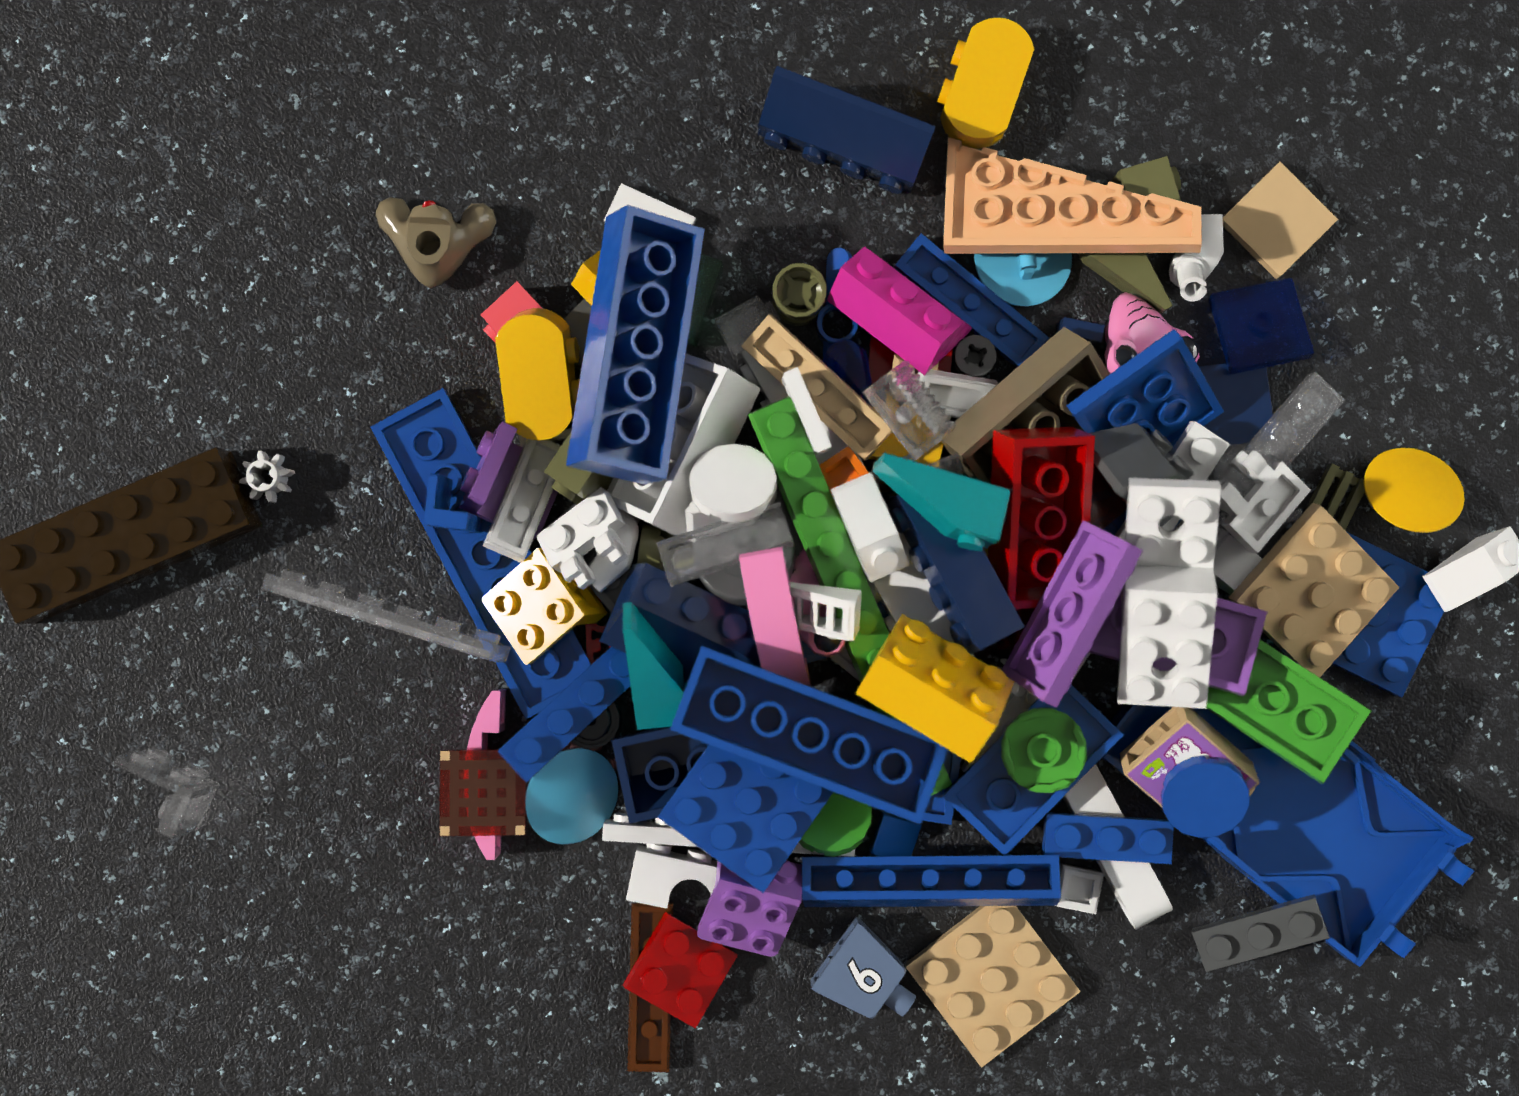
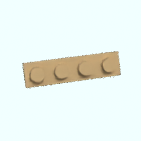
[741,314,895,461]

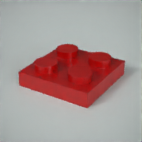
[622,911,738,1029]

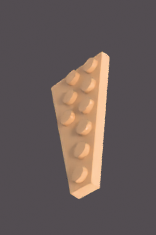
[943,137,1202,254]

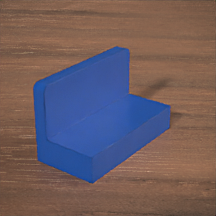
[423,473,482,533]

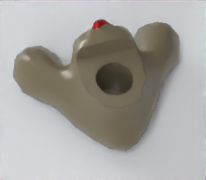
[375,197,496,289]

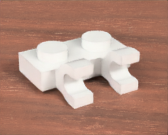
[1219,450,1311,553]
[536,487,629,590]

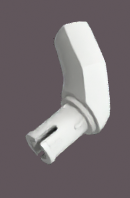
[1169,214,1224,302]
[588,509,641,593]

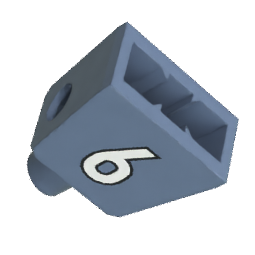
[810,916,916,1019]

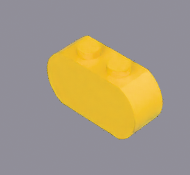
[937,18,1034,149]
[495,308,580,440]

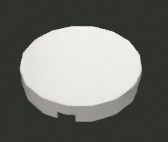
[689,444,777,523]

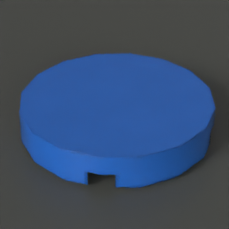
[1161,756,1250,838]

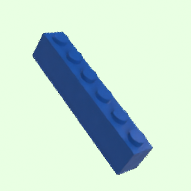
[802,855,1061,907]

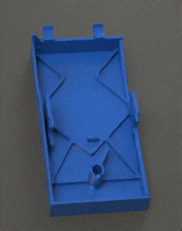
[1102,704,1474,967]

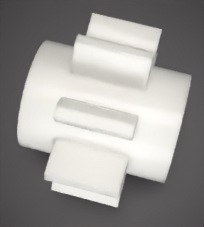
[239,451,295,503]

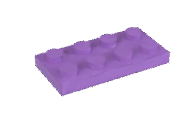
[1002,520,1143,708]
[1089,592,1267,696]

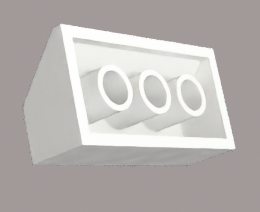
[607,354,761,541]

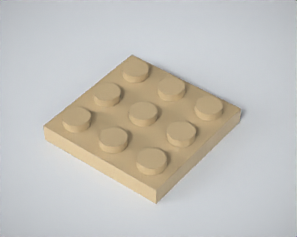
[1228,503,1400,678]
[904,906,1081,1068]

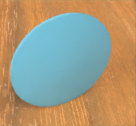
[974,253,1072,307]
[525,748,618,844]

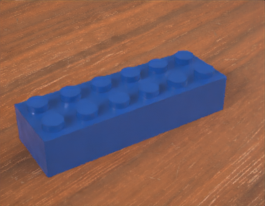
[566,204,705,485]
[670,646,948,825]

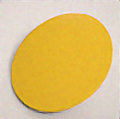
[1364,448,1465,533]

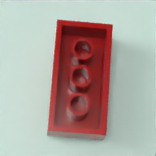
[988,427,1095,609]

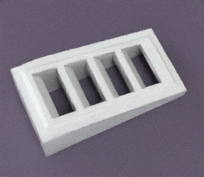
[790,582,861,641]

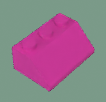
[827,247,972,375]

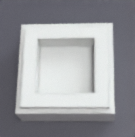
[1057,863,1104,914]

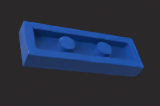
[1042,812,1174,864]

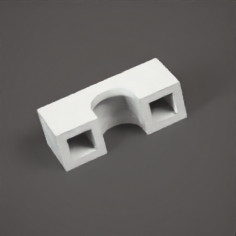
[626,844,717,909]

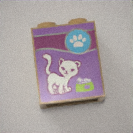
[1120,707,1260,807]

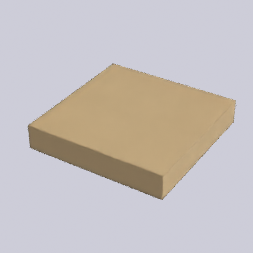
[1223,162,1338,279]

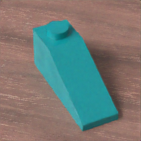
[872,453,1011,551]
[623,602,688,730]

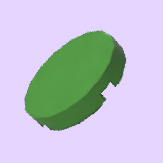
[1001,707,1087,793]
[799,792,872,857]

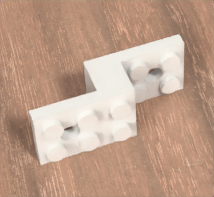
[1117,478,1221,709]

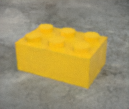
[856,614,1015,763]

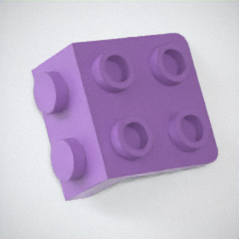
[459,421,558,541]
[697,860,802,957]

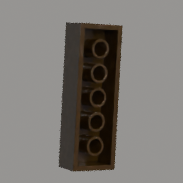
[0,447,262,624]

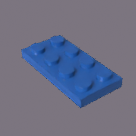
[943,685,1124,856]

